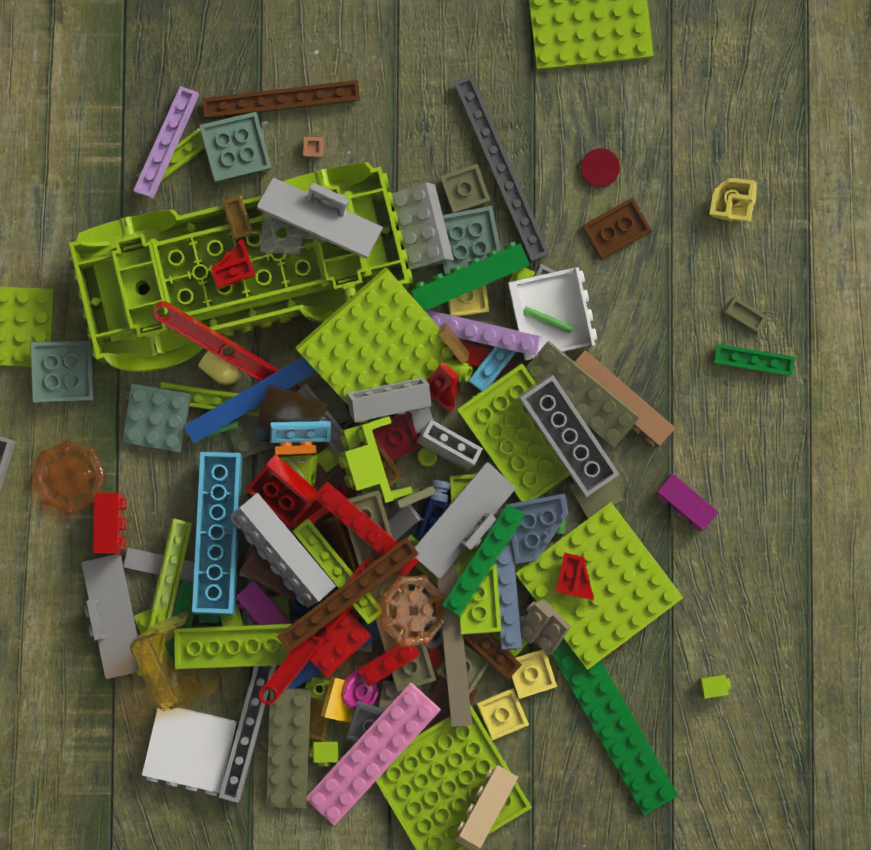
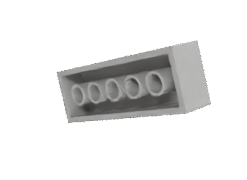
[517,374,620,497]
[229,493,336,608]

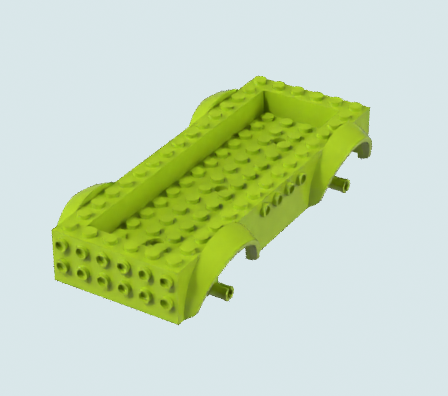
[68,162,413,372]

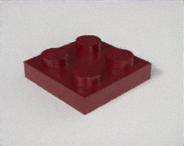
[372,411,422,461]

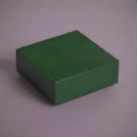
[199,614,221,626]

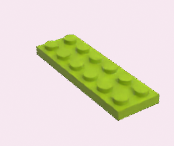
[174,624,292,669]

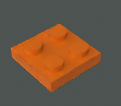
[275,442,317,457]

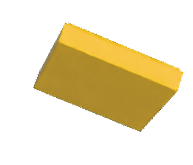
[321,677,355,723]

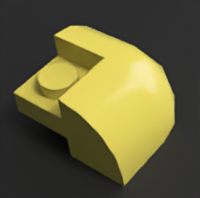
[709,178,757,222]
[198,351,245,386]

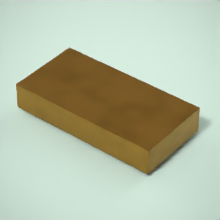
[222,195,254,240]
[439,322,469,364]

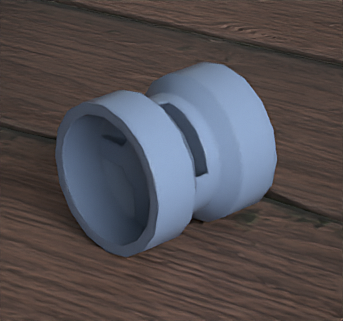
[428,480,450,503]

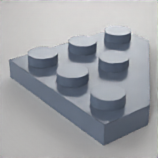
[506,494,569,564]

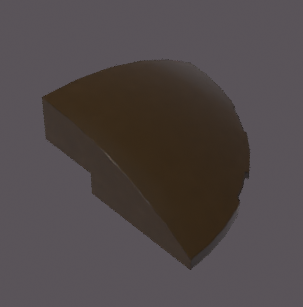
[254,384,329,442]

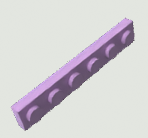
[133,86,199,199]
[426,310,541,356]

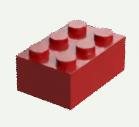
[245,454,318,529]
[93,493,127,554]
[310,611,372,679]

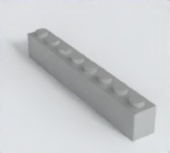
[219,666,277,803]

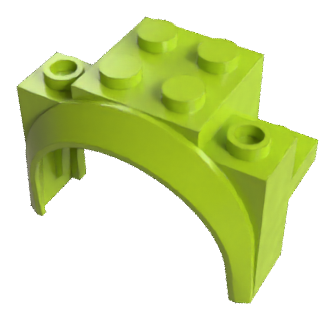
[338,416,413,503]

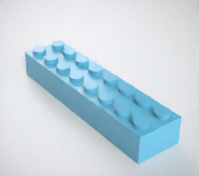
[192,452,243,615]

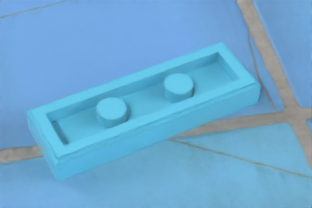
[468,346,517,391]
[270,421,331,443]

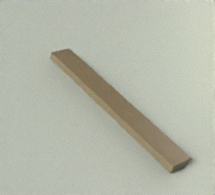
[437,564,472,727]

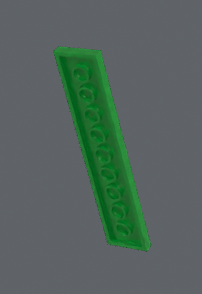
[552,638,679,816]

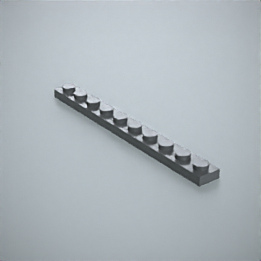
[454,75,550,262]

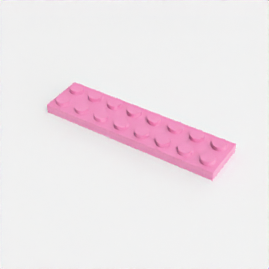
[307,683,441,826]

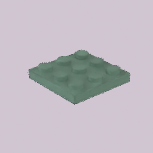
[199,112,272,183]
[443,206,501,275]
[30,341,93,402]
[123,383,191,452]

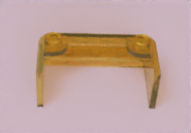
[130,611,220,711]

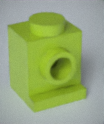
[305,677,330,701]

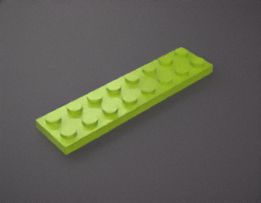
[450,474,501,635]

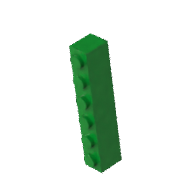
[411,241,530,311]
[443,504,525,619]

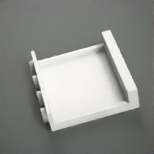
[507,267,597,360]
[142,704,238,796]

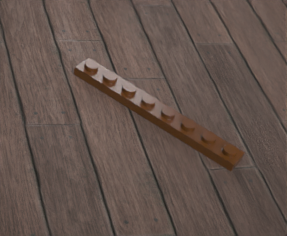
[202,80,360,119]
[277,537,419,653]

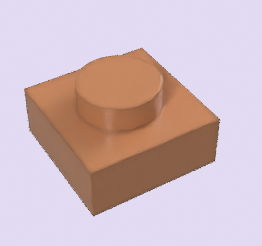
[303,137,324,158]

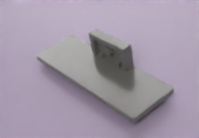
[257,178,382,258]
[415,463,515,578]
[82,554,141,679]

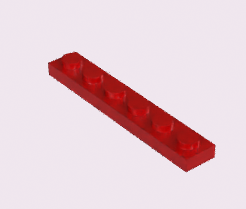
[313,481,419,576]

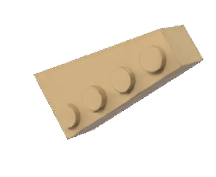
[454,765,518,850]

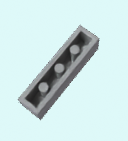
[347,377,431,423]

